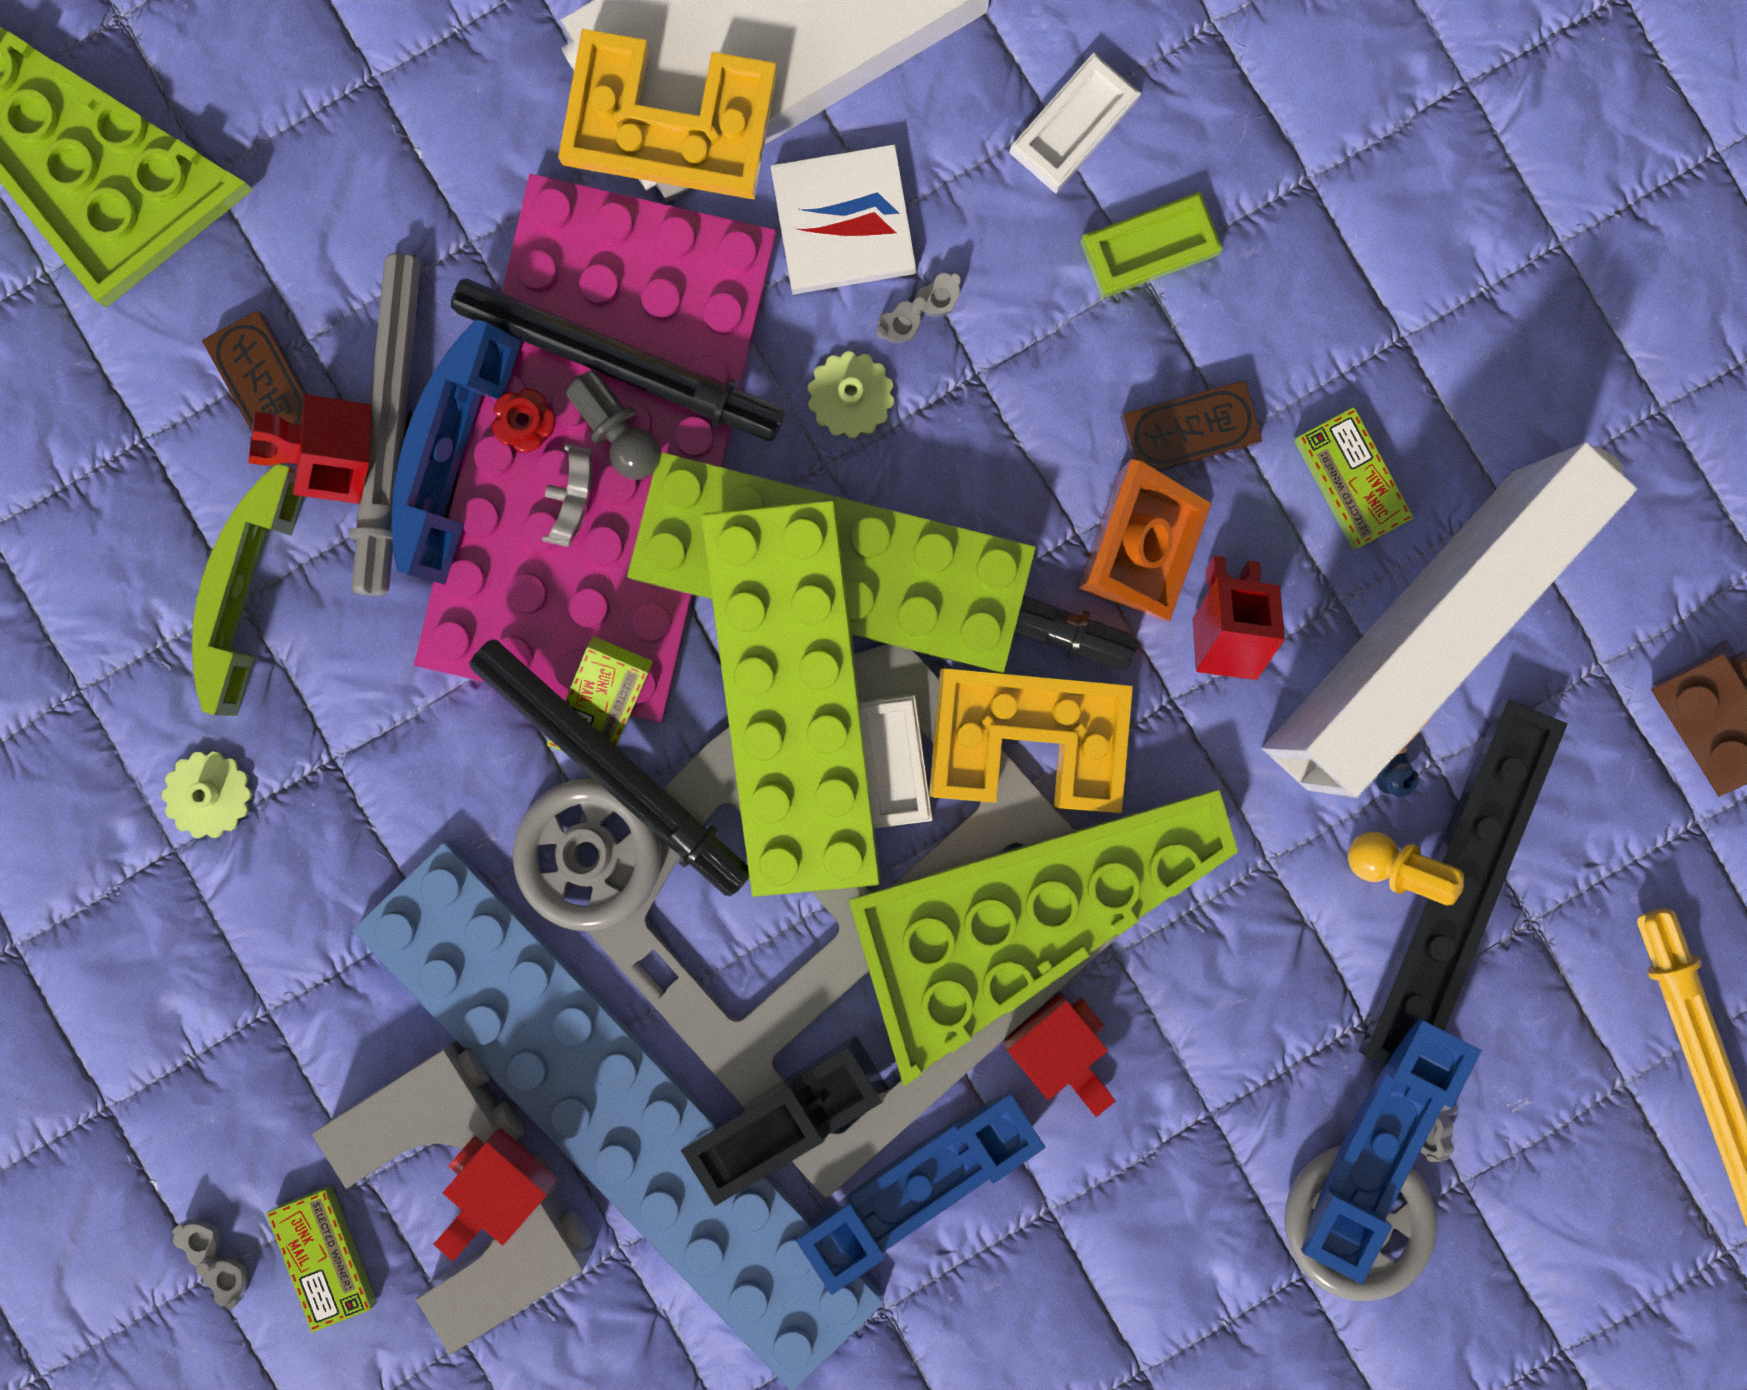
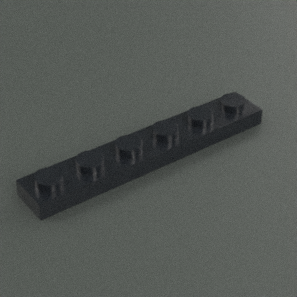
[1358,699,1568,1064]

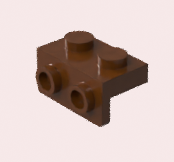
[1651,640,1747,797]

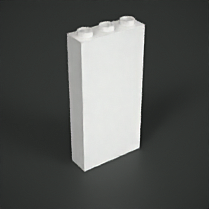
[561,0,989,203]
[1261,442,1637,798]

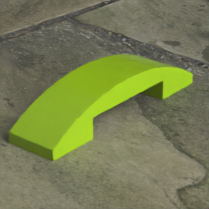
[192,464,303,716]

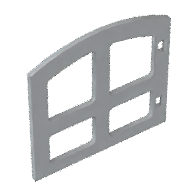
[587,644,1120,1199]

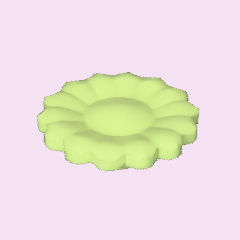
[808,351,894,439]
[161,752,253,838]

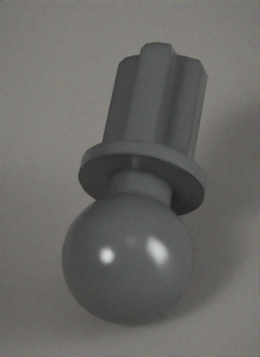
[566,370,661,480]

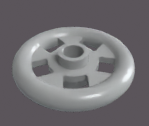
[513,778,662,931]
[1284,1146,1437,1301]

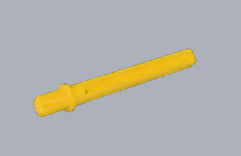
[1637,908,1747,1227]

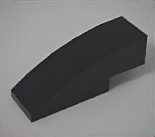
[681,1035,889,1206]

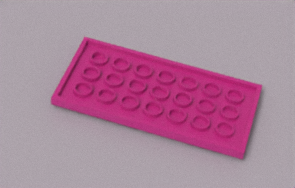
[414,173,777,723]

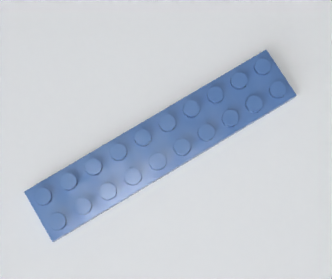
[351,841,884,1390]

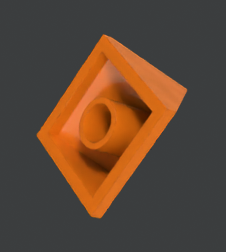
[1077,459,1212,622]

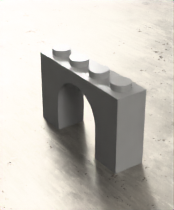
[312,1041,592,1355]

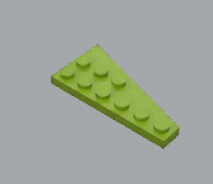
[0,27,254,308]
[848,789,1238,1087]

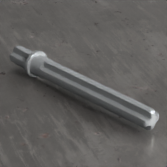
[349,253,421,597]

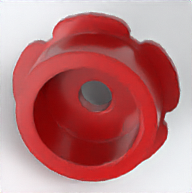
[492,388,556,452]

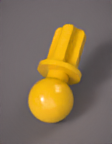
[1348,831,1465,906]

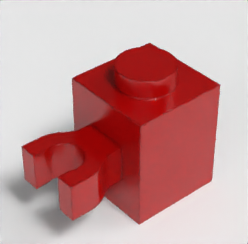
[248,394,371,504]
[1192,556,1285,680]
[1003,991,1116,1118]
[433,1127,559,1262]

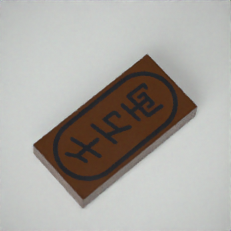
[202,310,308,432]
[1120,380,1262,471]

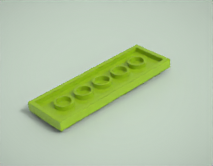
[627,452,1036,673]
[701,498,881,897]

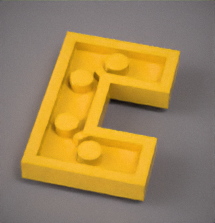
[558,29,778,200]
[929,668,1133,813]

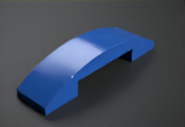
[392,319,522,585]
[1301,1018,1482,1284]
[795,1092,1046,1296]

